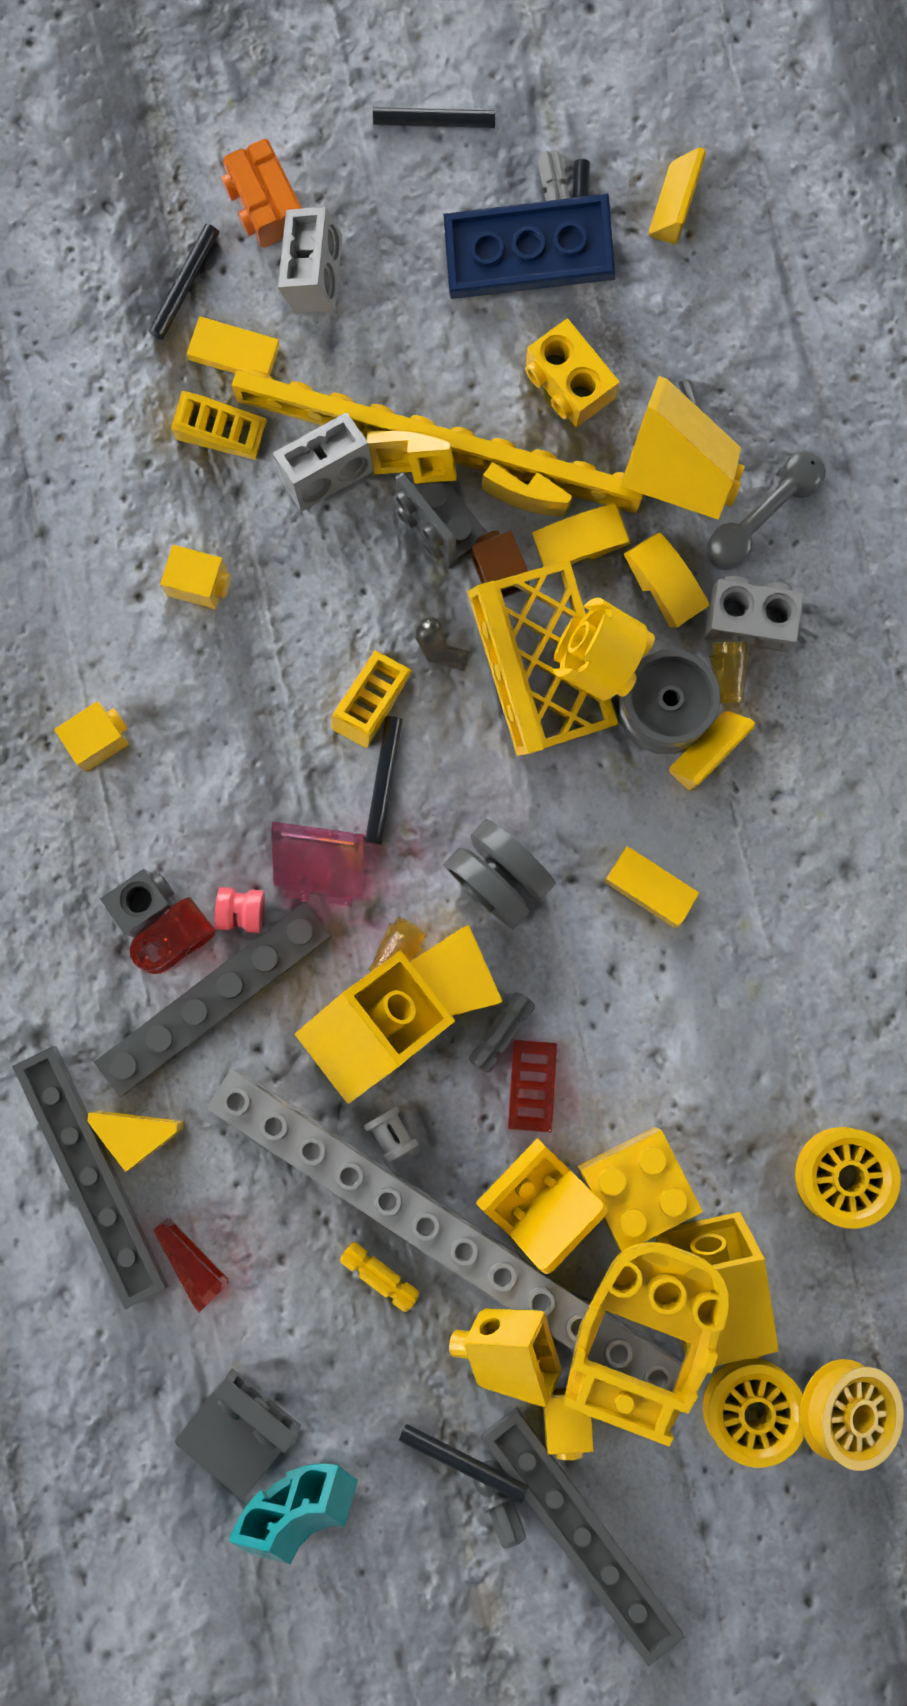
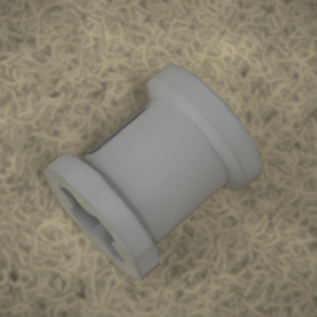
[363,1105,419,1164]

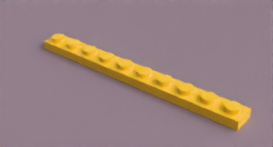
[232,369,643,514]

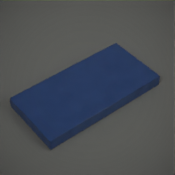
[443,193,615,299]

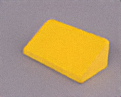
[648,147,706,245]
[669,711,755,792]
[603,846,699,929]

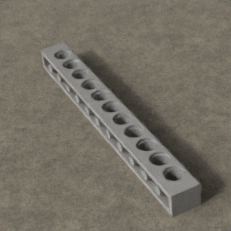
[206,1069,682,1392]

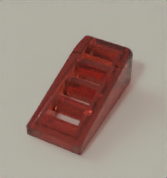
[506,1040,557,1133]
[153,1218,229,1313]

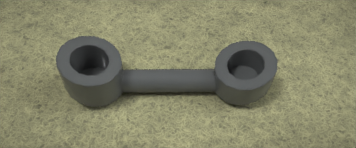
[706,451,826,570]

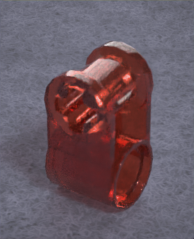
[129,897,217,975]

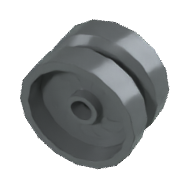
[618,649,720,754]
[444,819,556,930]

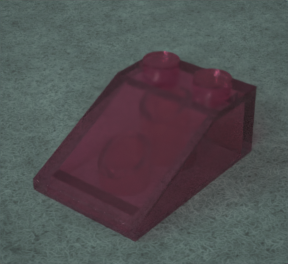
[271,822,371,907]

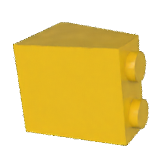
[620,376,745,520]
[294,950,455,1104]
[656,1212,779,1368]

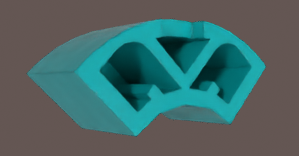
[228,1464,358,1565]

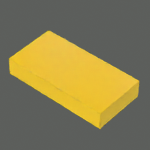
[187,316,280,375]

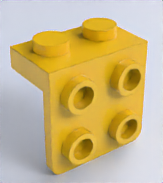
[475,1138,608,1274]

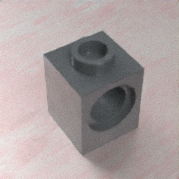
[100,868,175,938]

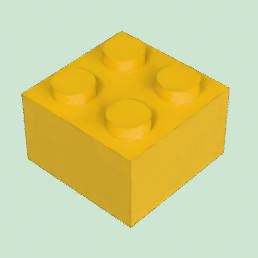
[577,1127,703,1252]

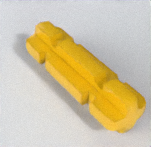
[340,1242,419,1312]

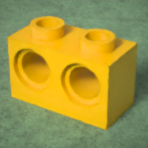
[525,318,620,428]

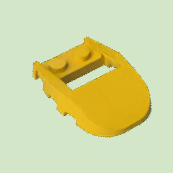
[564,1242,729,1447]

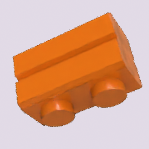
[221,138,302,248]

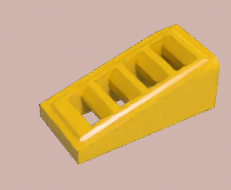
[171,390,267,460]
[331,650,412,748]

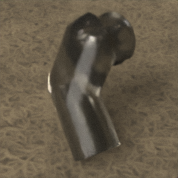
[416,617,470,671]

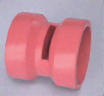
[215,887,265,933]

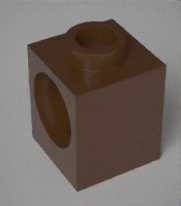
[471,530,530,598]

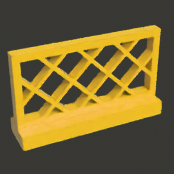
[467,560,618,756]

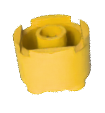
[553,598,655,701]

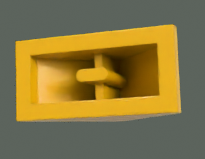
[87,1110,185,1172]

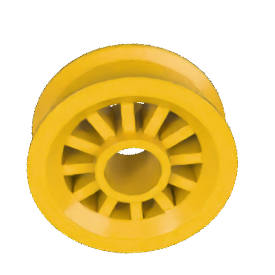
[795,1127,901,1229]
[702,1358,804,1468]
[800,1359,904,1471]

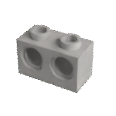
[278,207,342,314]
[272,412,374,512]
[704,576,804,653]

